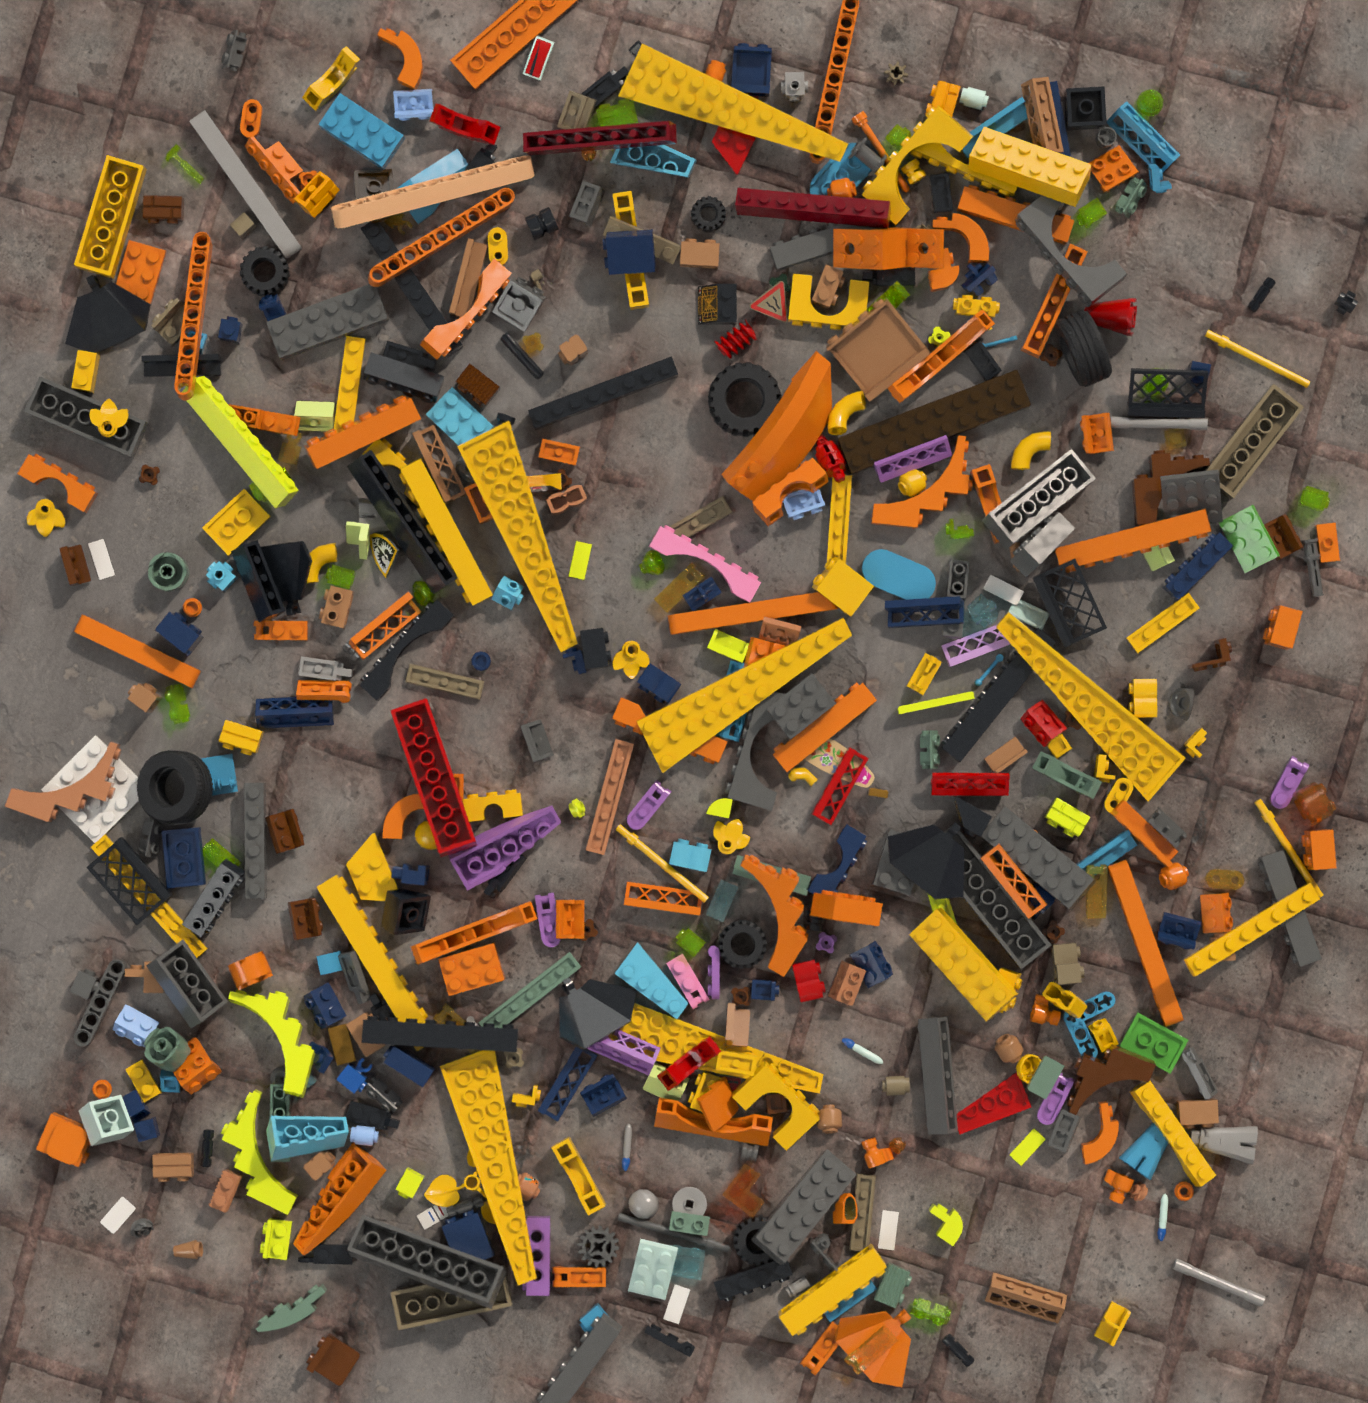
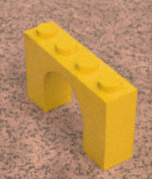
[788,274,869,330]
[732,1061,819,1151]

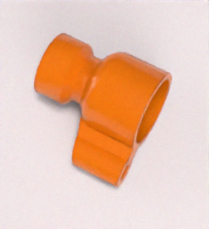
[1030,994,1061,1026]
[861,1137,894,1169]
[1104,1169,1134,1204]

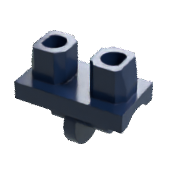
[961,263,998,297]
[682,577,722,611]

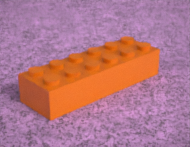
[304,395,421,469]

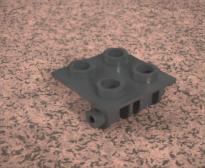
[810,1233,838,1271]

